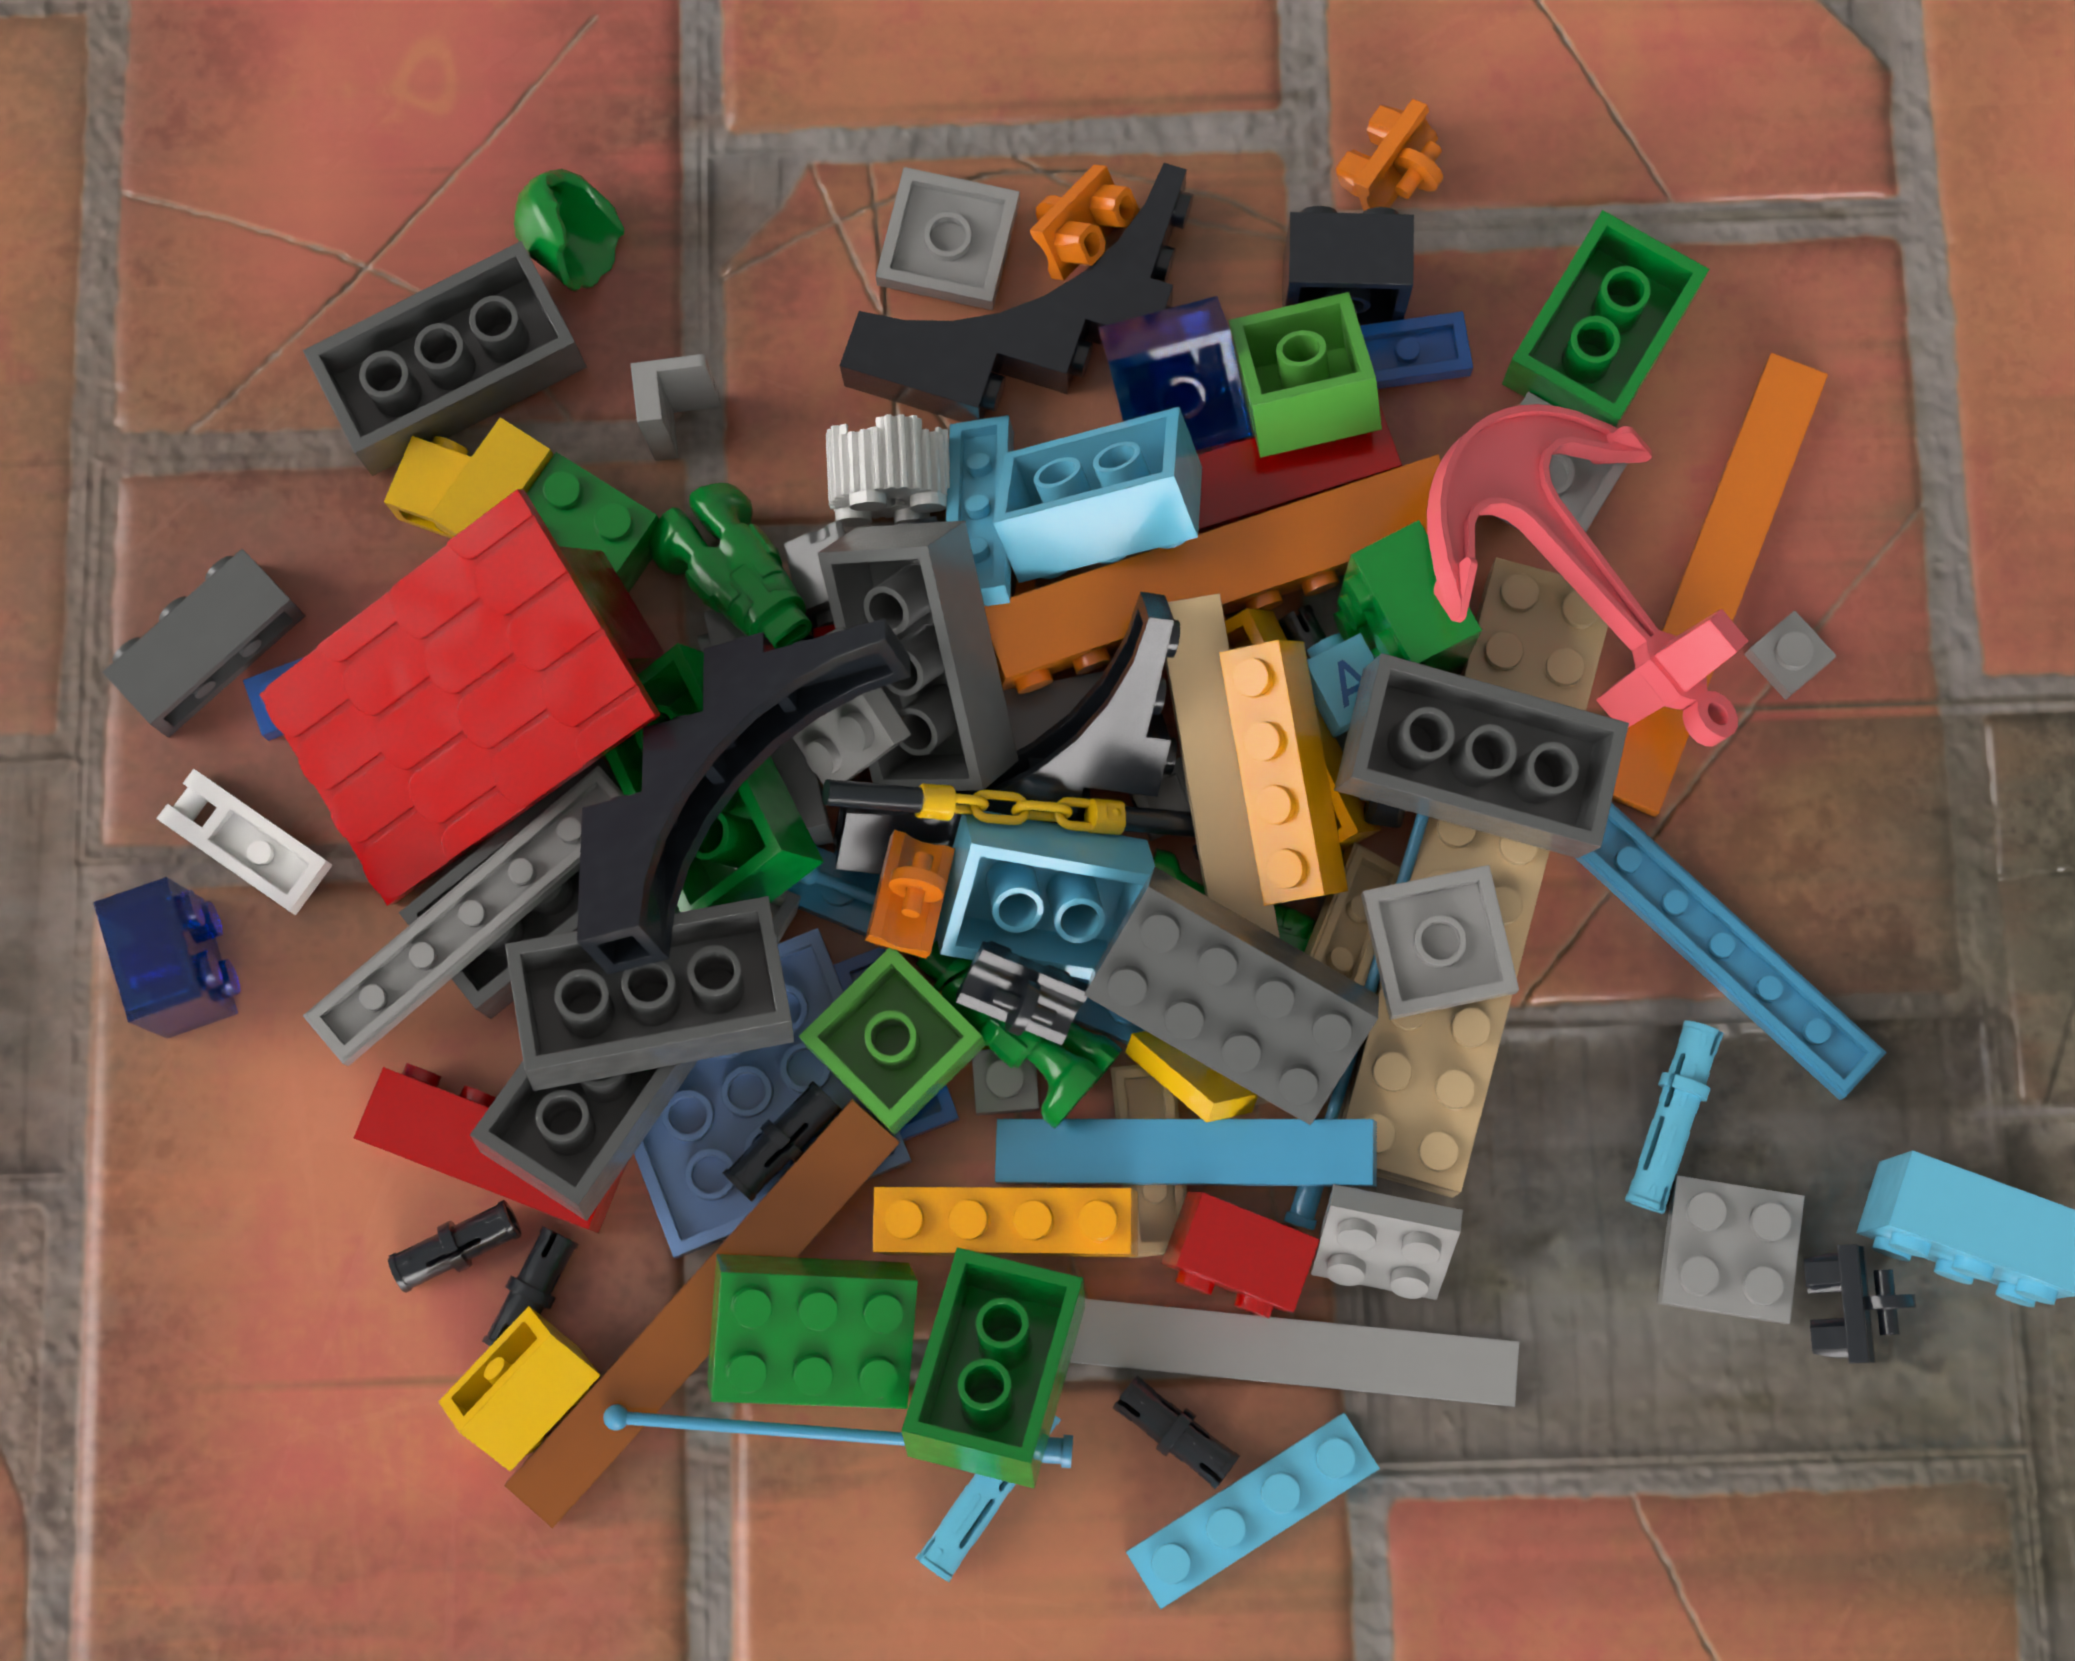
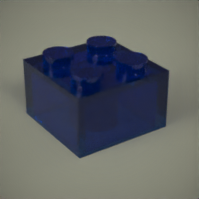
[1098,296,1253,451]
[93,877,240,1039]

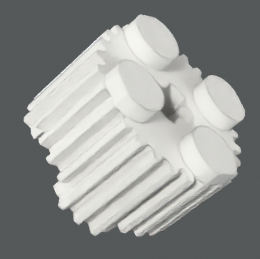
[826,414,950,527]

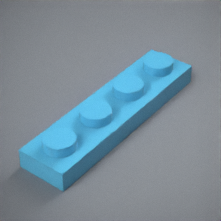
[946,415,1014,606]
[1126,1413,1380,1609]

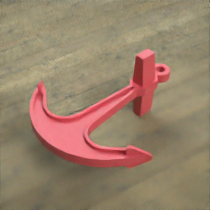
[1427,404,1748,747]

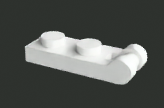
[156,769,333,915]

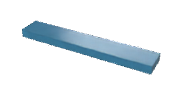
[1574,802,1886,1100]
[995,1119,1377,1187]

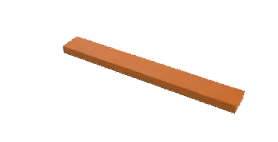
[1612,353,1828,817]

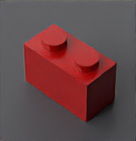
[1161,1192,1320,1319]

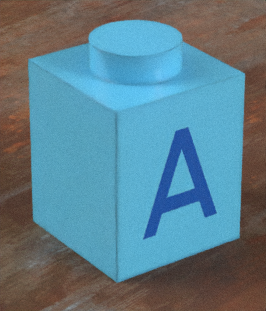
[1307,633,1374,738]

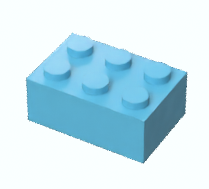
[993,407,1202,583]
[936,811,1155,979]
[1856,1150,2075,1307]

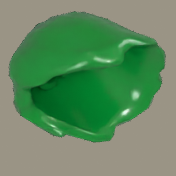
[514,169,625,292]

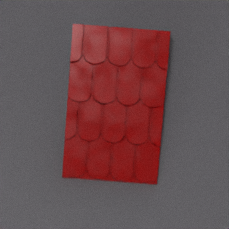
[259,489,664,906]

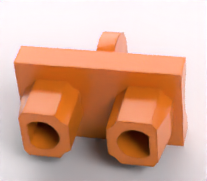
[1336,98,1443,211]
[1029,164,1140,281]
[865,830,955,959]

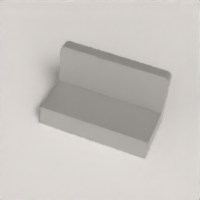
[631,354,720,461]

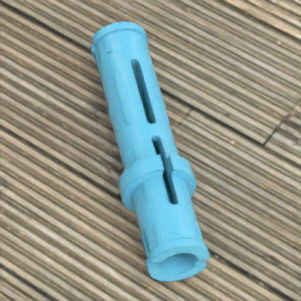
[1625,1020,1724,1214]
[915,1415,1061,1582]

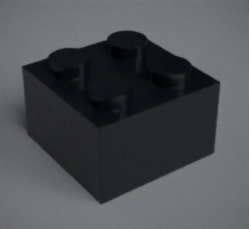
[1282,206,1414,326]

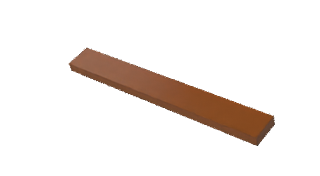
[504,1098,900,1529]

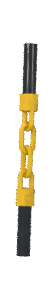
[822,779,1195,837]

